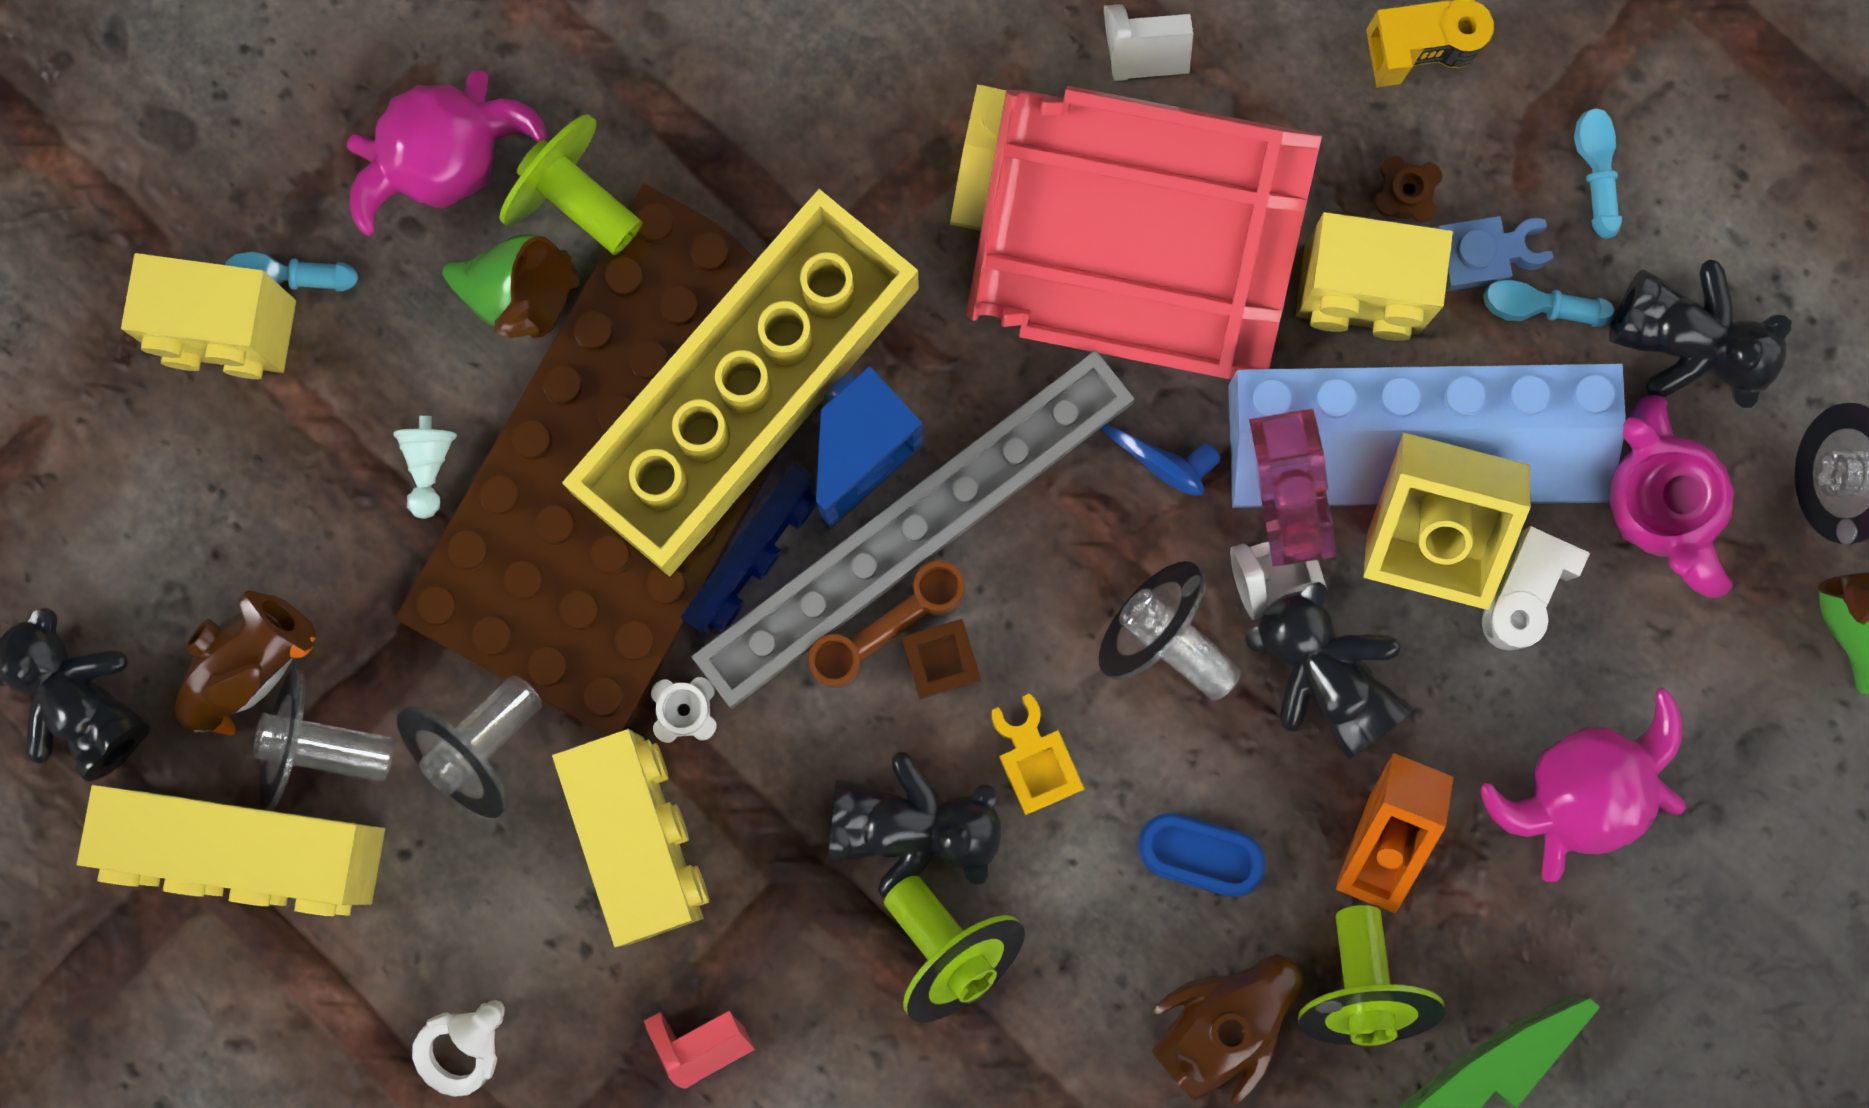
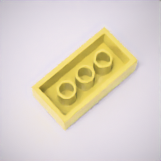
[76,785,385,916]

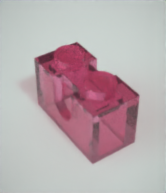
[1249,409,1337,567]

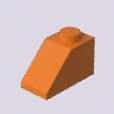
[1335,753,1454,914]

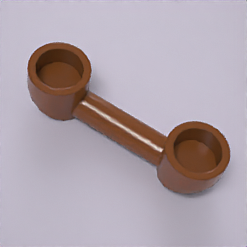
[808,560,965,688]

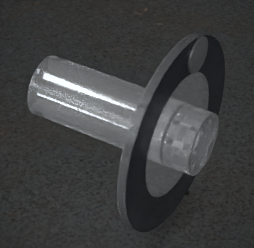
[1794,403,1869,544]
[1099,561,1242,700]
[253,669,394,811]
[397,675,542,818]

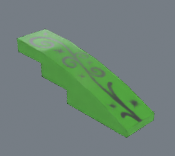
[1399,995,1600,1108]

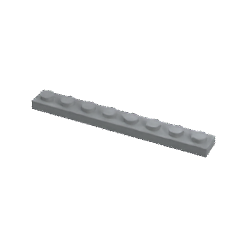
[691,350,1135,709]

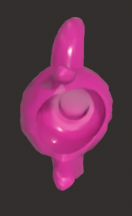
[347,70,548,237]
[1609,395,1734,598]
[1481,688,1686,883]

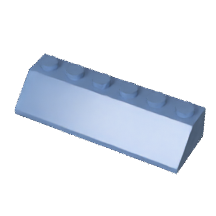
[1228,364,1626,508]

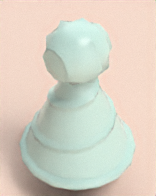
[393,416,457,519]

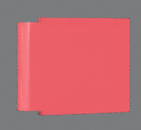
[966,86,1322,379]

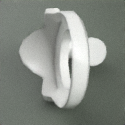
[412,1000,505,1097]

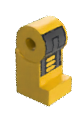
[1366,0,1494,88]

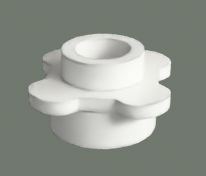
[651,677,717,743]

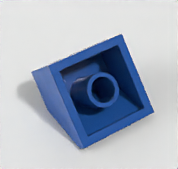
[816,366,923,529]

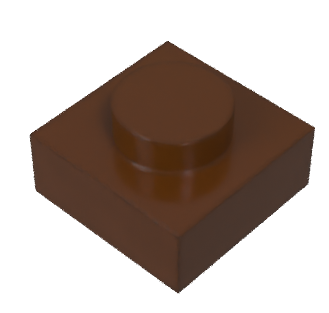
[901,619,981,700]

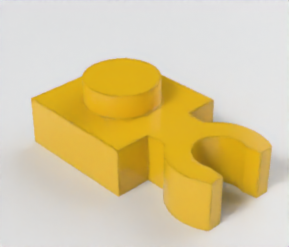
[991,694,1084,816]

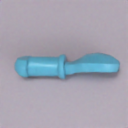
[1574,108,1622,239]
[225,252,358,292]
[1483,280,1617,327]

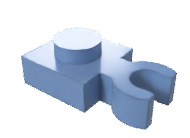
[1437,216,1553,292]

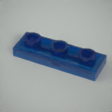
[680,461,817,636]

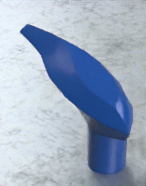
[1102,424,1220,496]

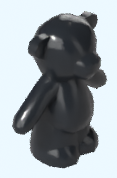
[1609,259,1792,408]
[1245,582,1413,759]
[0,608,150,782]
[828,752,1001,898]

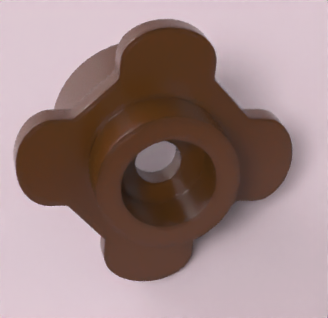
[1375,156,1442,223]

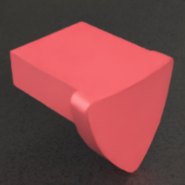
[644,1011,755,1089]

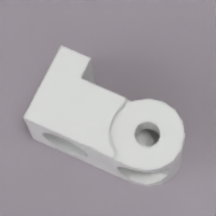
[1481,526,1590,651]

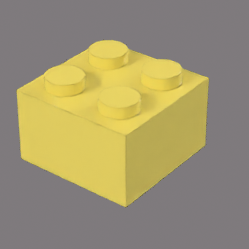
[1295,212,1453,341]
[121,253,296,379]
[1363,432,1531,610]

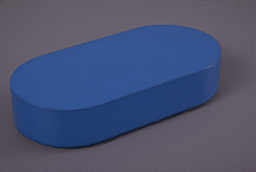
[1137,813,1266,897]

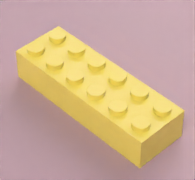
[562,189,919,577]

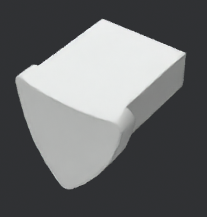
[1104,4,1193,82]
[1230,530,1327,620]

